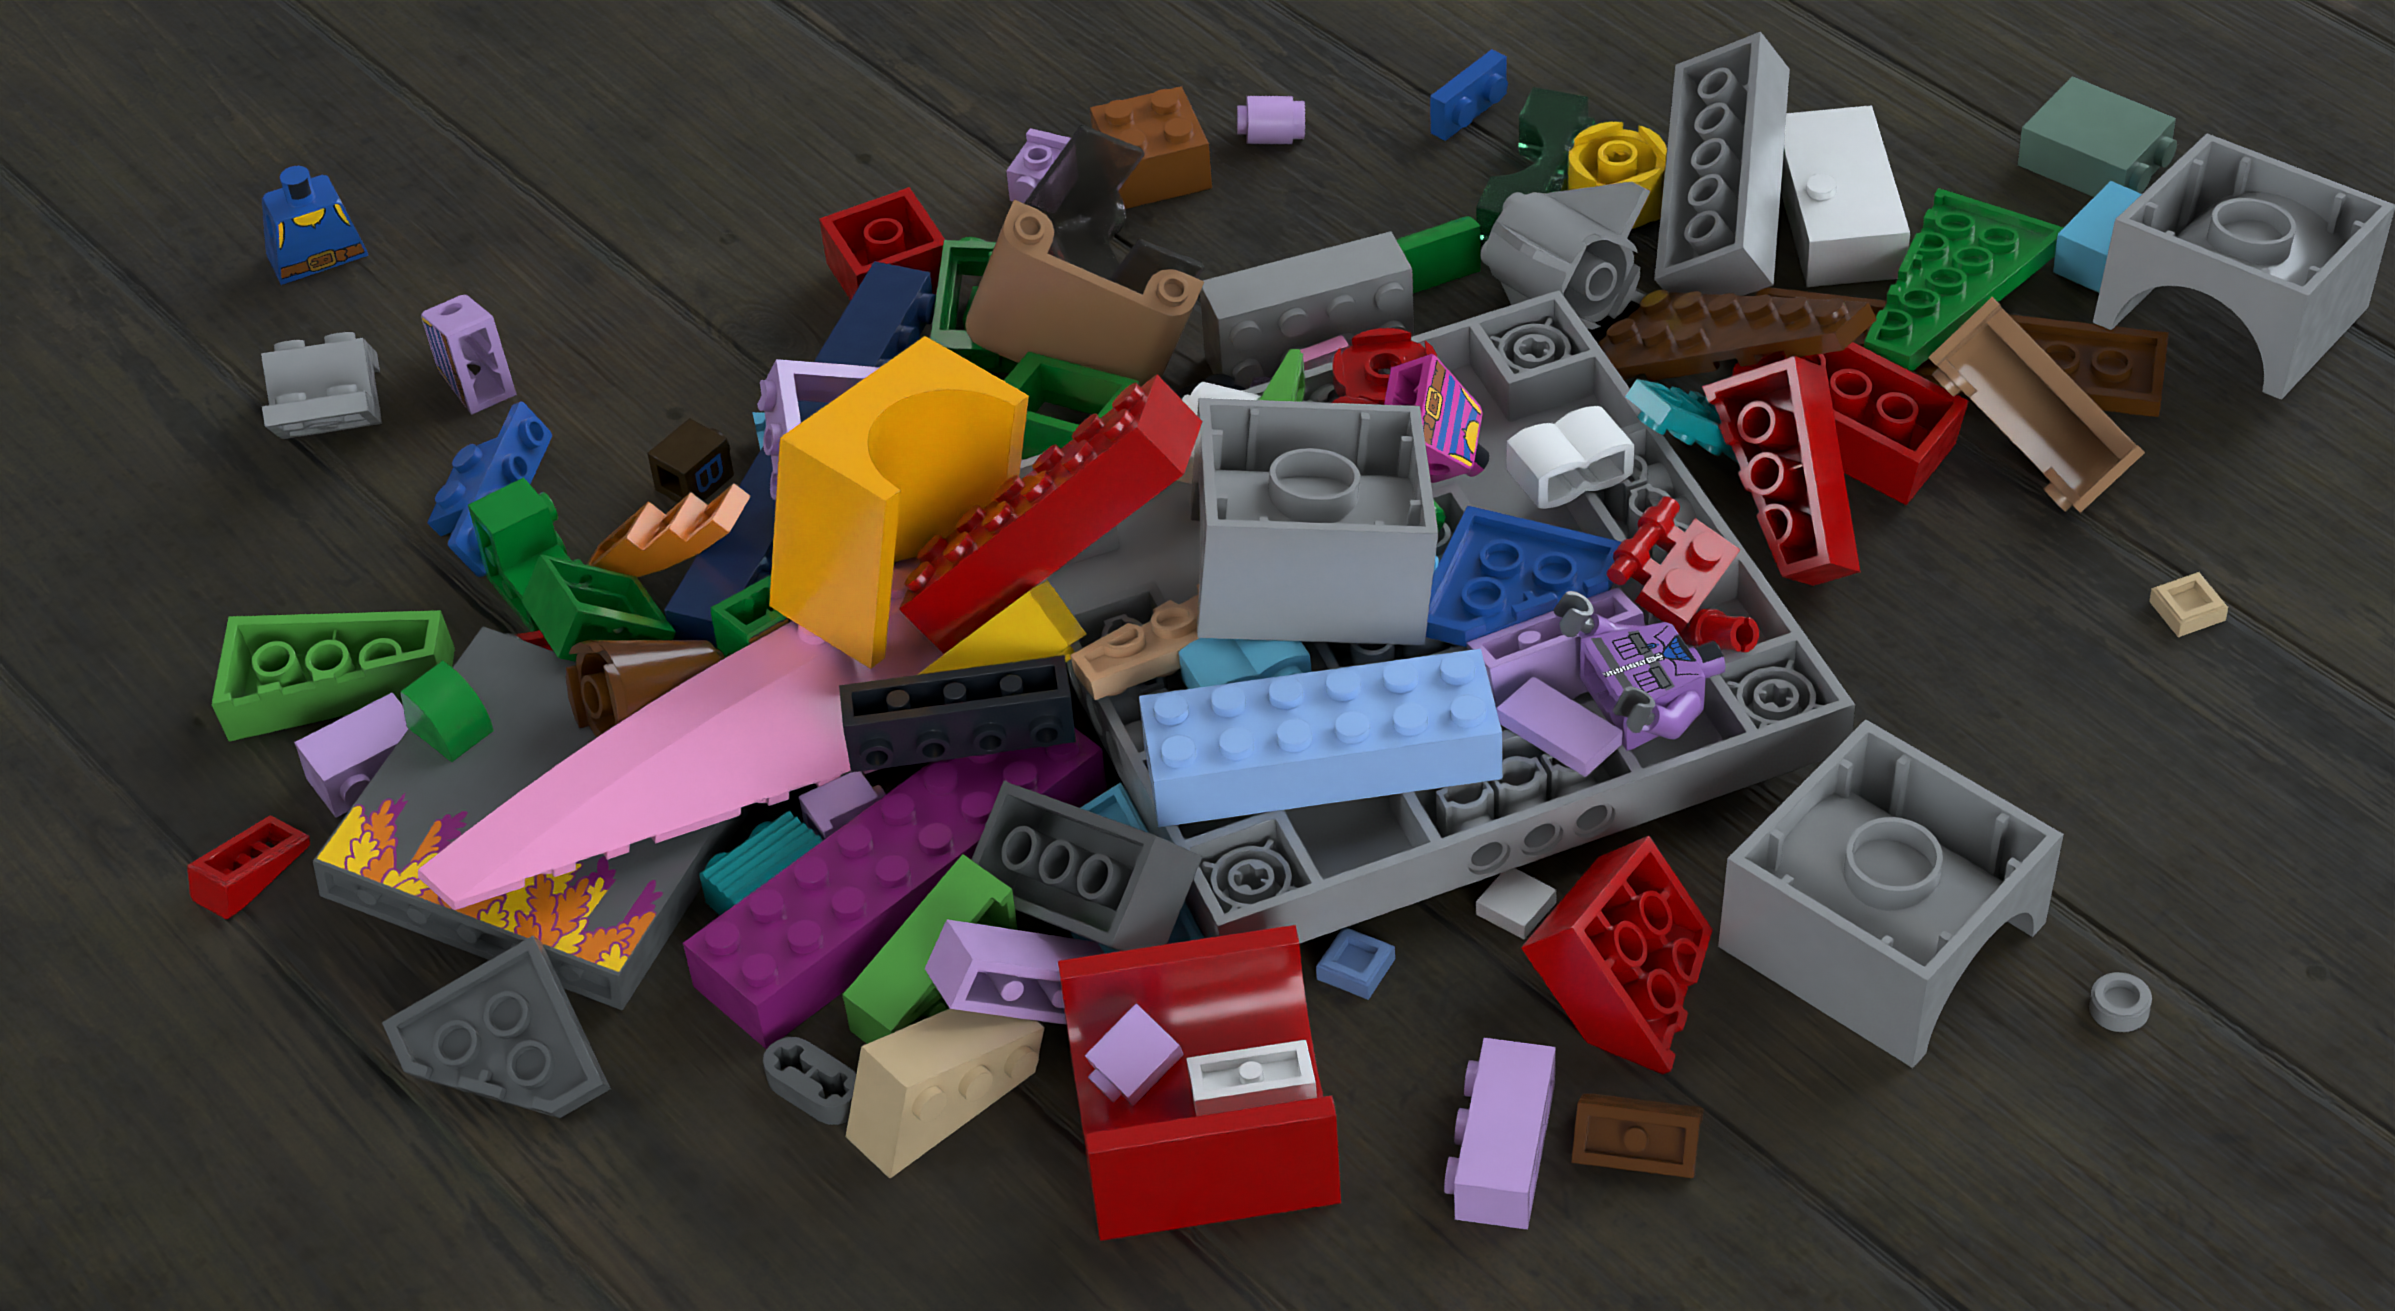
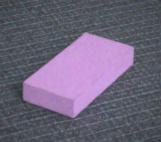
[1496,676,1622,777]

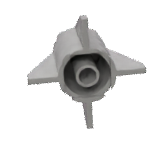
[1481,181,1651,329]

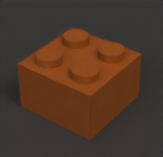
[1090,86,1212,210]

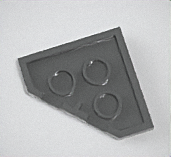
[382,936,611,1118]

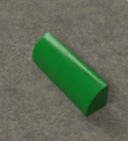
[1396,216,1481,293]

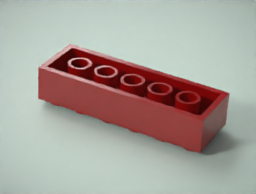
[899,374,1203,654]

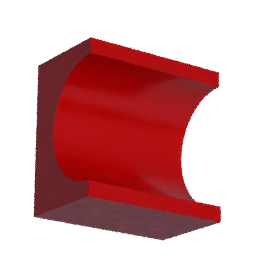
[1058,925,1341,1241]

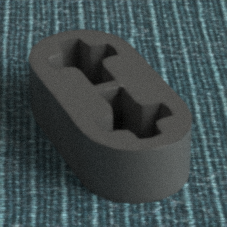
[763,1037,856,1125]

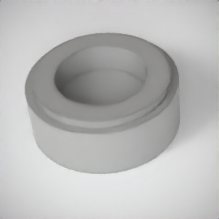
[2089,972,2152,1032]

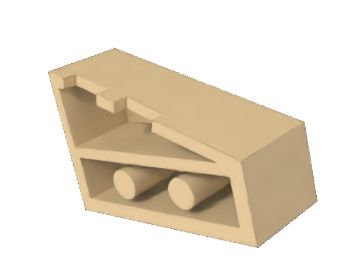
[845,1009,1045,1178]

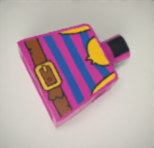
[1384,354,1489,483]

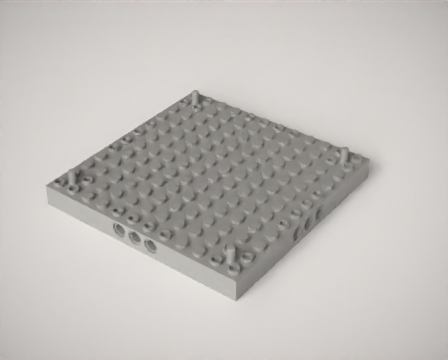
[1019,290,1855,943]

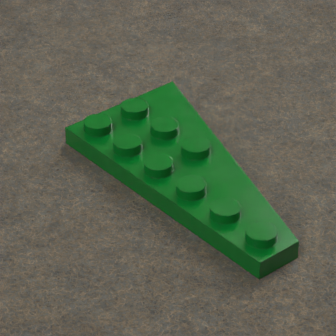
[1864,188,2064,372]

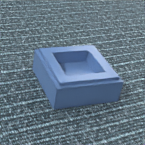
[1316,927,1395,1000]

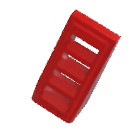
[187,815,310,919]

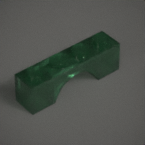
[1476,87,1595,246]

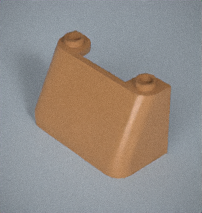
[965,199,1204,387]

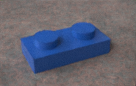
[1430,49,1508,141]

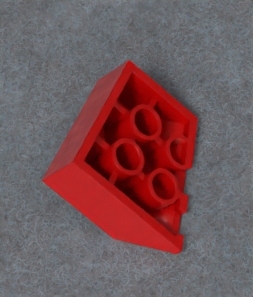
[1521,836,1713,1074]

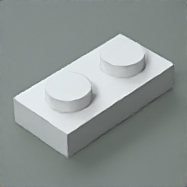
[1187,1040,1317,1116]

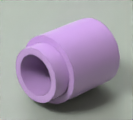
[1237,96,1305,144]

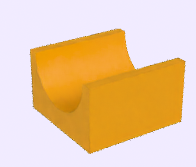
[769,336,1029,669]

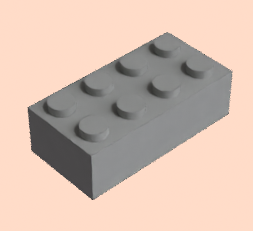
[1200,231,1414,389]

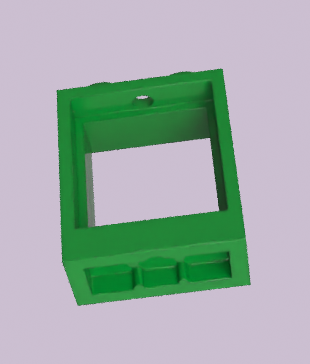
[930,237,1018,373]
[1004,351,1139,460]
[521,554,676,662]

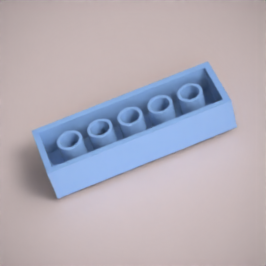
[1139,649,1502,827]

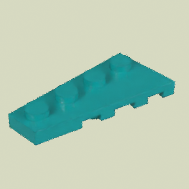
[1625,379,1738,463]

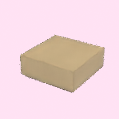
[2149,572,2228,637]

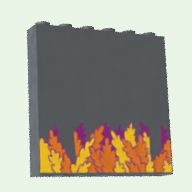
[313,626,755,1010]

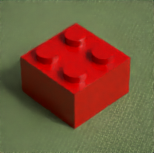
[819,187,945,301]

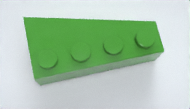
[211,610,455,742]

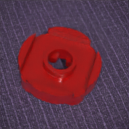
[1332,328,1438,405]

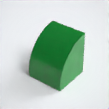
[401,661,494,762]

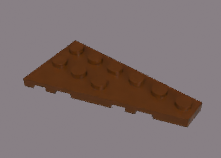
[1598,290,1877,382]

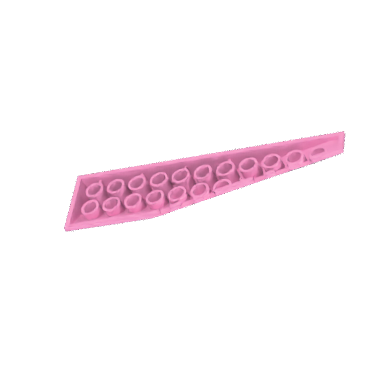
[418,557,944,910]

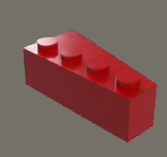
[1702,356,1861,586]

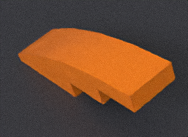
[586,483,751,577]

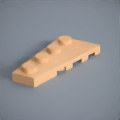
[1070,584,1199,700]

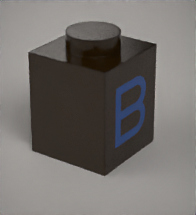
[647,418,734,503]

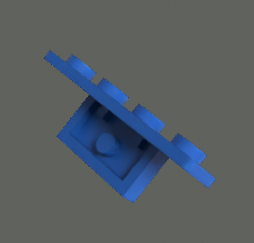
[427,402,552,578]

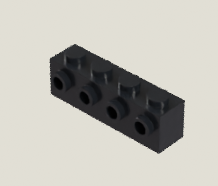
[839,655,1076,773]

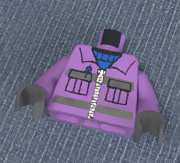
[1553,591,1725,751]

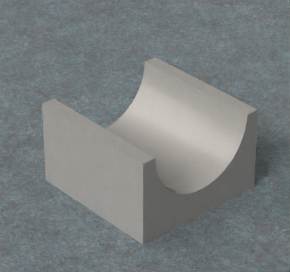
[2093,133,2395,400]
[1190,398,1438,645]
[1718,719,2064,1068]

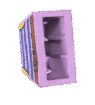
[421,295,517,415]

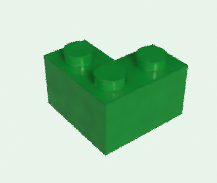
[468,477,590,632]

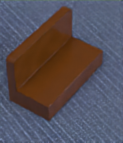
[1571,1093,1704,1178]

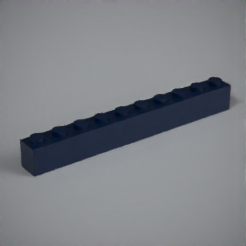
[664,261,936,649]

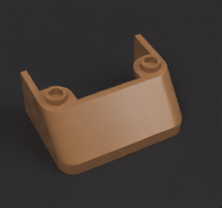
[1928,297,2145,513]

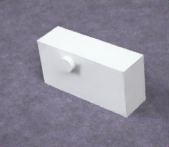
[1781,105,1910,287]

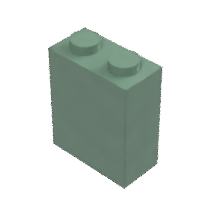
[2018,76,2177,197]

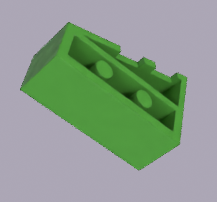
[843,854,1018,1044]

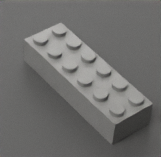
[1655,32,1790,296]

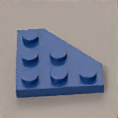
[1425,505,1621,647]

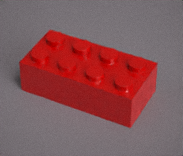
[1732,342,1969,505]

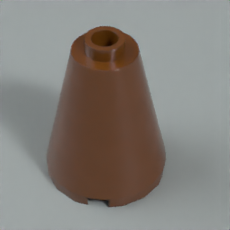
[566,640,725,743]

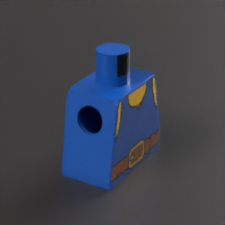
[262,166,368,285]

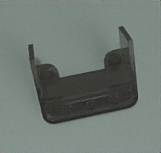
[1024,124,1205,295]

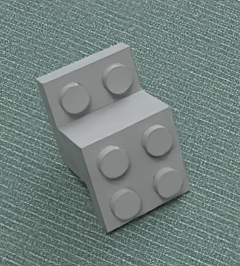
[261,332,382,439]

